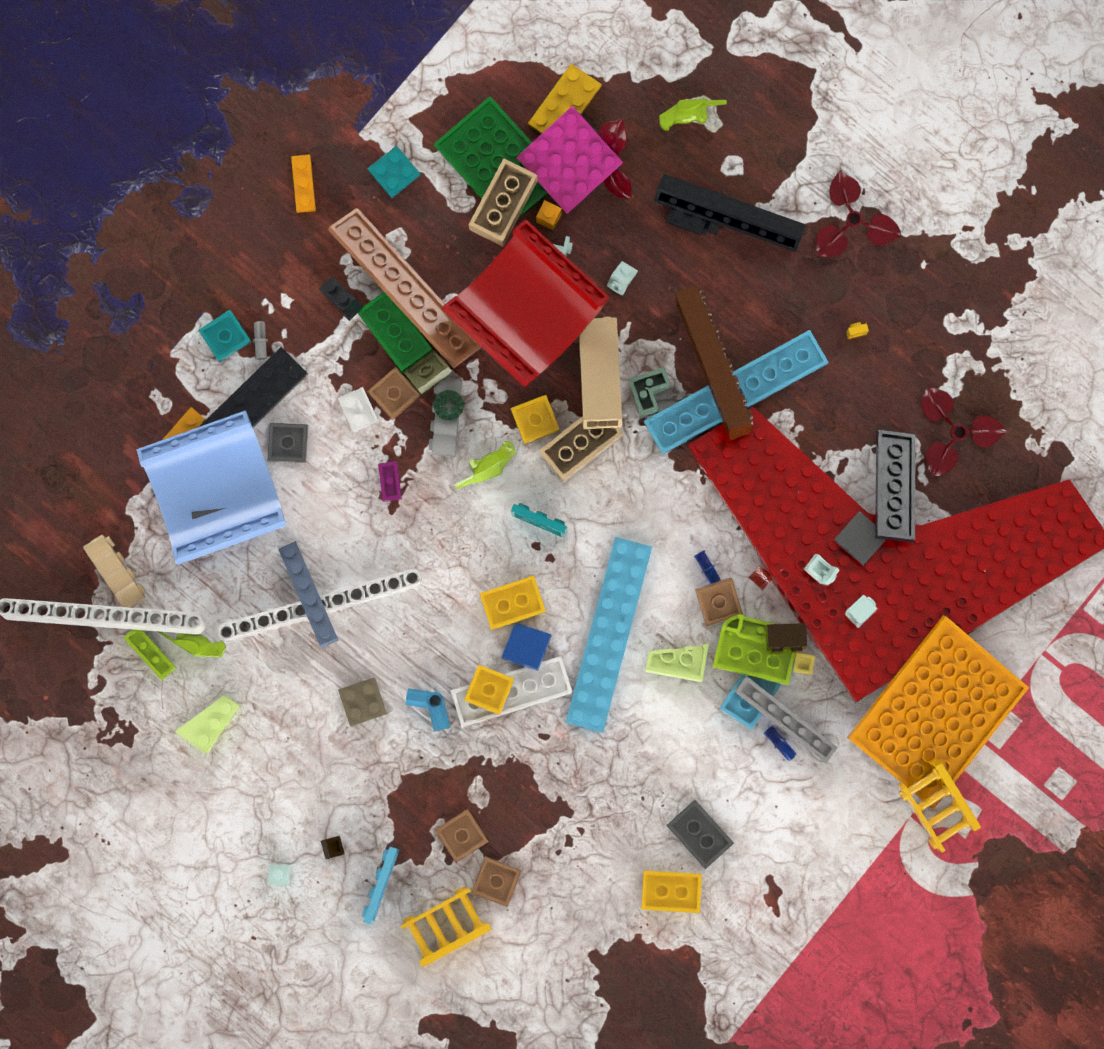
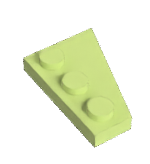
[645,644,709,682]
[175,695,241,754]

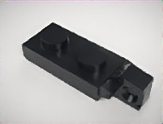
[666,208,719,236]

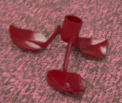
[600,119,632,198]
[816,171,901,257]
[922,387,1007,476]

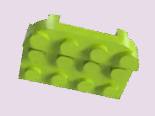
[712,614,796,686]

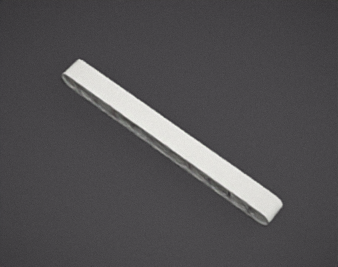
[217,569,422,642]
[0,598,206,634]

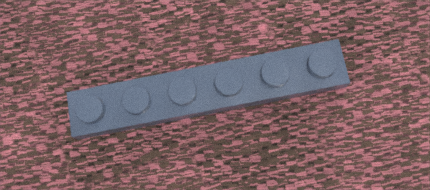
[278,541,339,648]

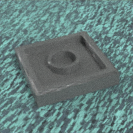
[267,423,308,463]
[834,512,886,565]

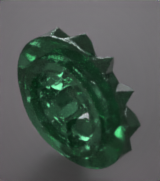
[433,390,464,421]

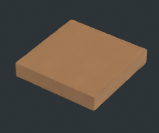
[367,367,421,421]
[695,577,743,626]
[435,809,489,863]
[471,856,522,907]

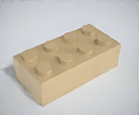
[469,159,538,247]
[539,416,623,483]

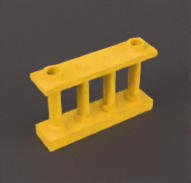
[898,759,981,853]
[401,886,492,968]

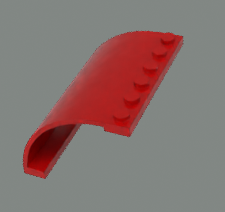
[442,220,610,387]

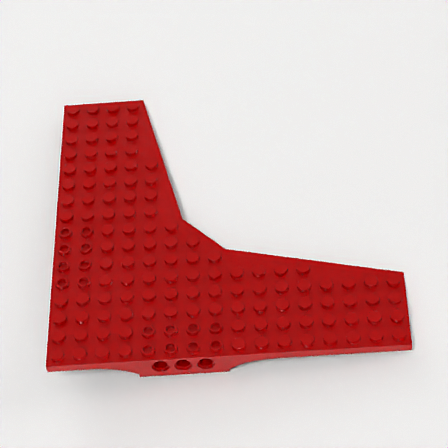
[688,406,1104,703]

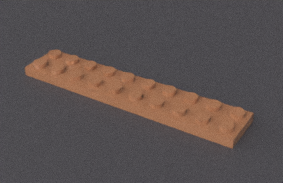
[328,208,481,368]

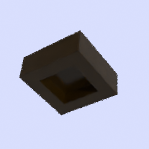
[321,836,345,860]

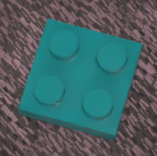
[367,145,421,198]
[198,310,251,363]

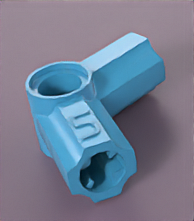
[405,688,450,731]

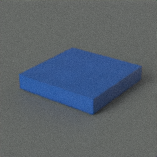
[502,623,552,671]

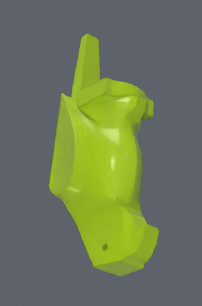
[659,99,727,131]
[455,441,516,489]
[156,631,226,658]

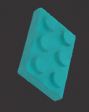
[511,503,567,538]

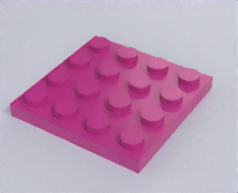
[516,106,624,214]

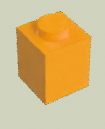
[536,200,562,230]

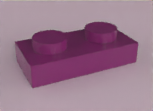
[378,461,402,502]

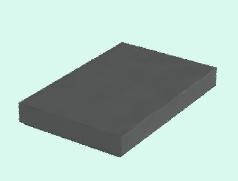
[666,800,734,869]

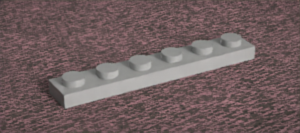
[734,676,838,763]

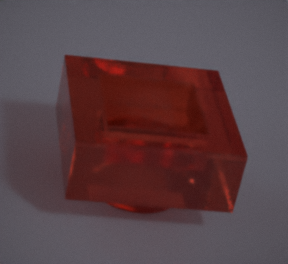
[748,566,773,590]

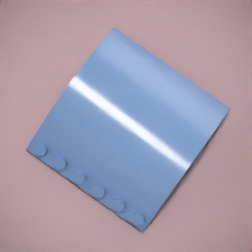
[137,410,287,565]

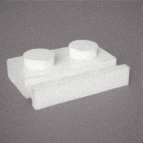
[338,387,379,433]

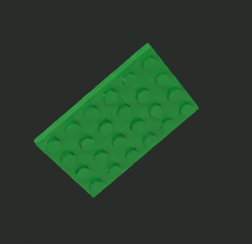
[433,96,549,220]

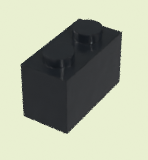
[319,276,363,321]

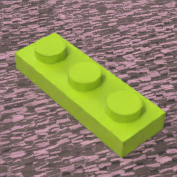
[124,629,177,681]

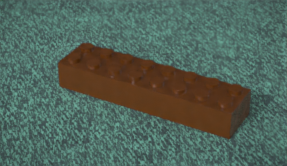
[675,285,754,440]

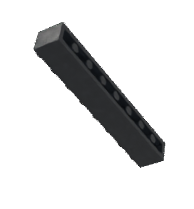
[654,174,806,252]

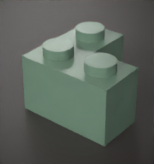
[628,367,671,419]

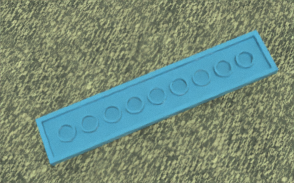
[644,330,829,455]
[566,537,652,733]

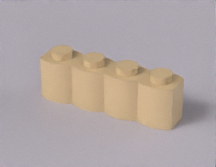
[83,534,147,608]

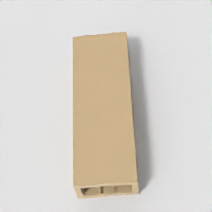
[579,317,622,429]

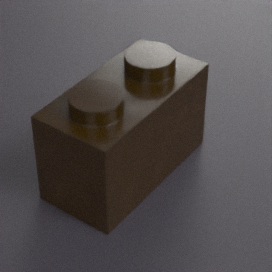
[765,623,807,654]

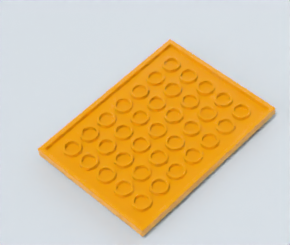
[847,615,1029,809]

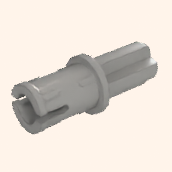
[253,321,268,360]

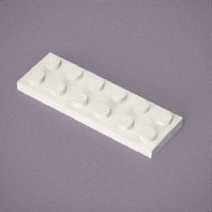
[450,656,573,728]

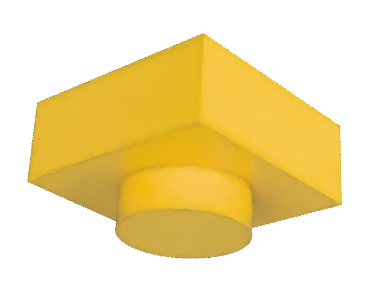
[846,322,869,339]

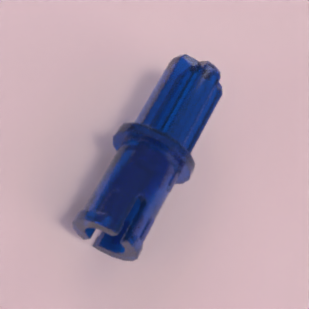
[694,550,721,584]
[763,725,797,761]

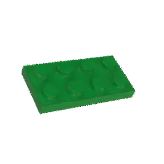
[357,292,432,372]

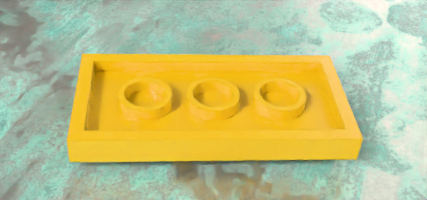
[528,64,602,134]

